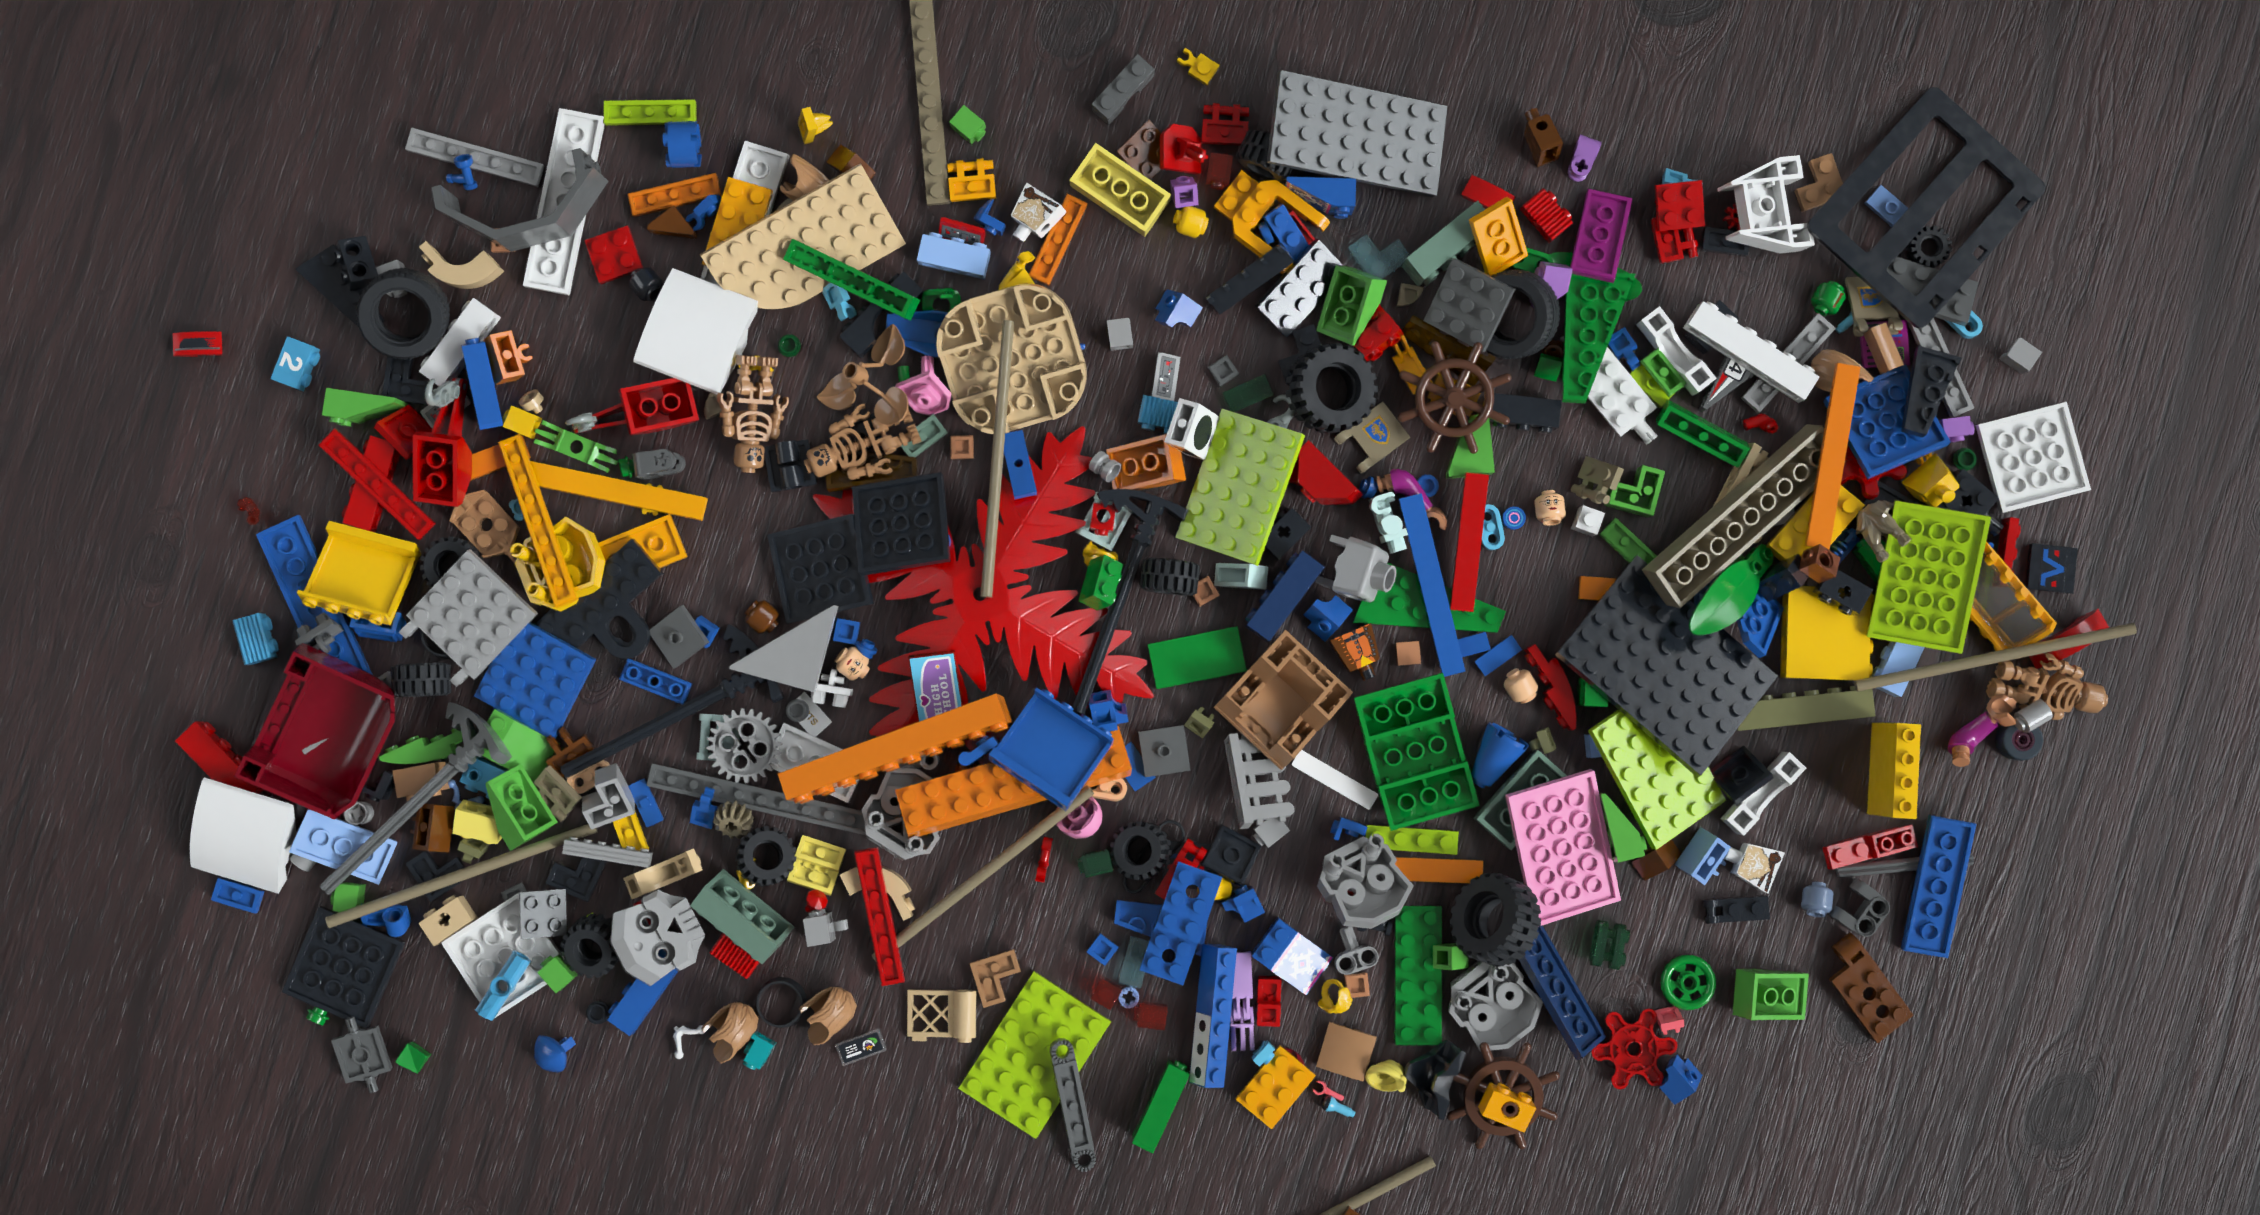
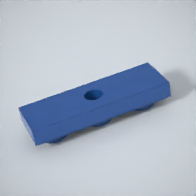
[1004,430,1037,499]
[619,658,693,704]

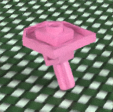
[895,356,952,416]

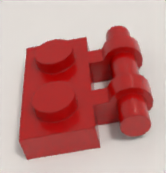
[1201,103,1249,146]
[1651,217,1699,264]

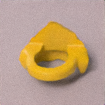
[1083,541,1118,567]
[1318,979,1352,1014]

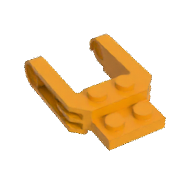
[1214,170,1330,275]

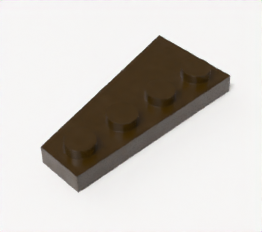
[1402,315,1497,386]
[826,447,918,492]

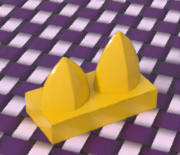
[798,107,833,144]

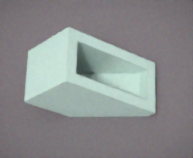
[1214,563,1268,590]

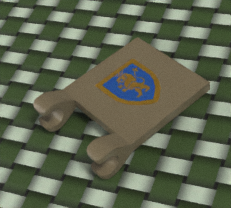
[1845,277,1903,337]
[1334,402,1410,474]

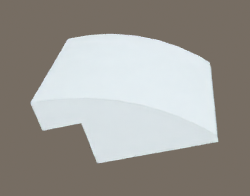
[634,268,758,394]
[190,778,297,894]

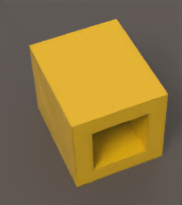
[503,405,542,440]

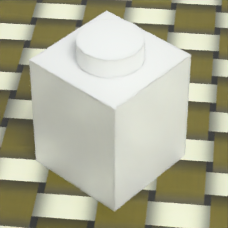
[1571,505,1605,537]

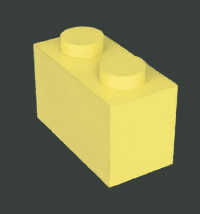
[452,799,502,844]

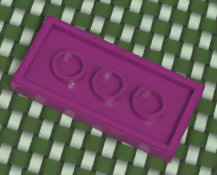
[1570,188,1632,283]

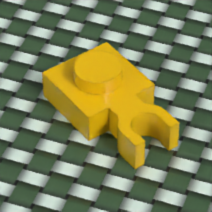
[1177,48,1220,86]

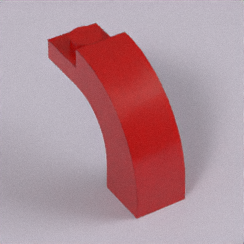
[2029,609,2110,669]

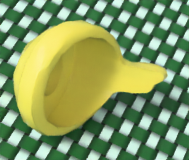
[1365,1060,1407,1092]

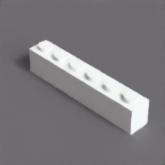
[1683,301,1819,403]

